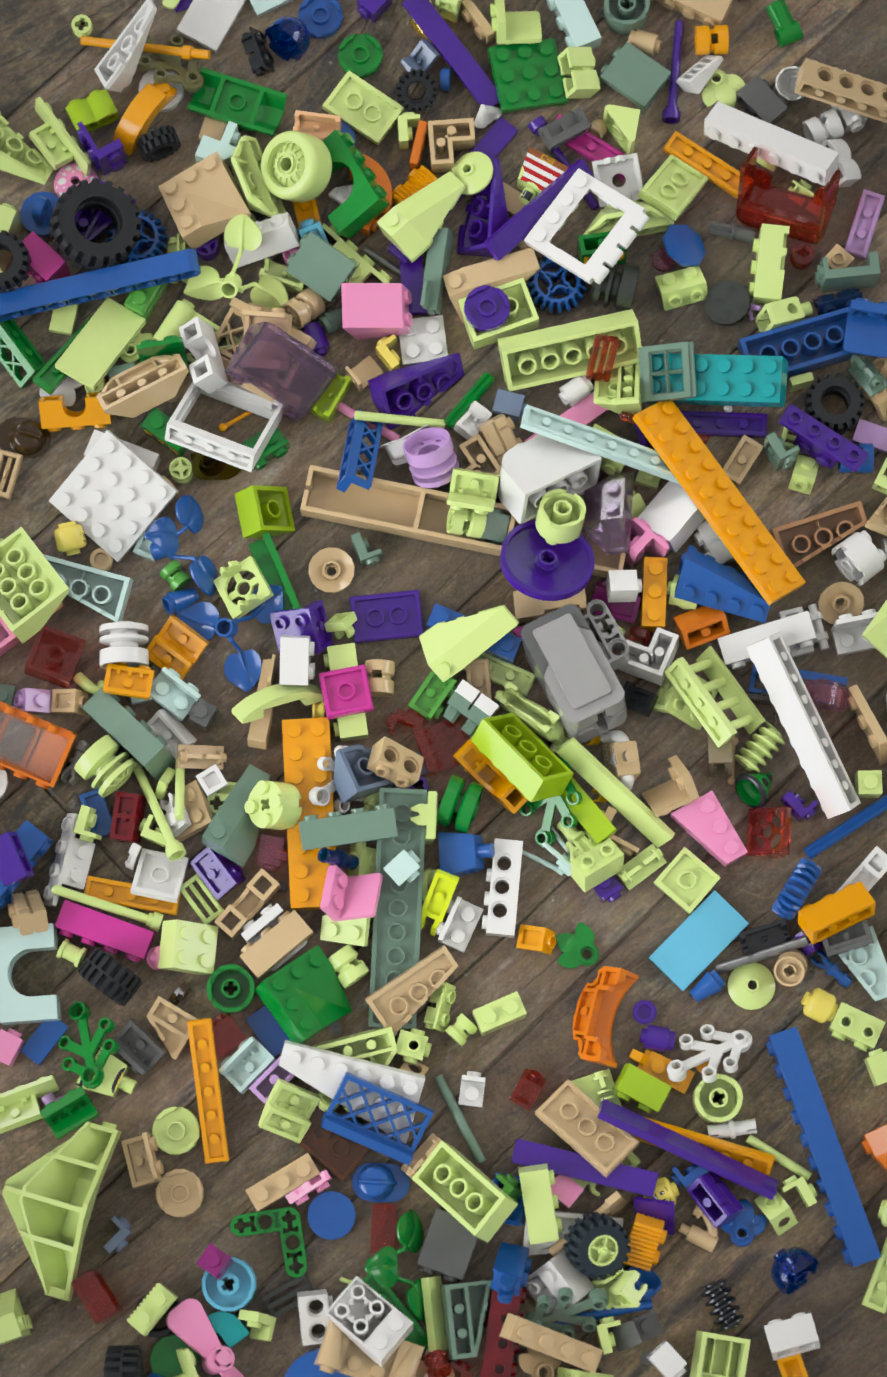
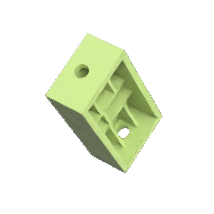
[690,1330,751,1377]

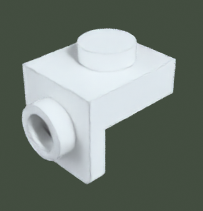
[453,401,492,440]

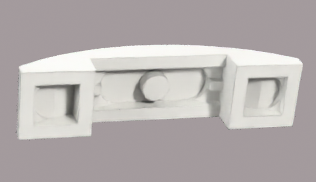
[837,846,887,892]

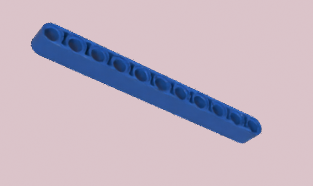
[0,249,201,322]

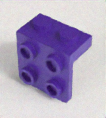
[76,121,128,176]

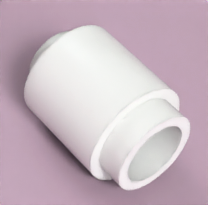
[558,375,594,407]

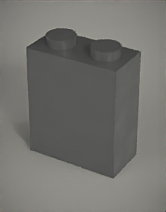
[417,1208,478,1283]

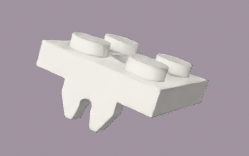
[592,153,643,207]

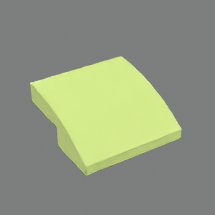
[258,1078,321,1143]

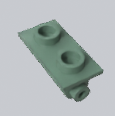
[847,354,887,397]

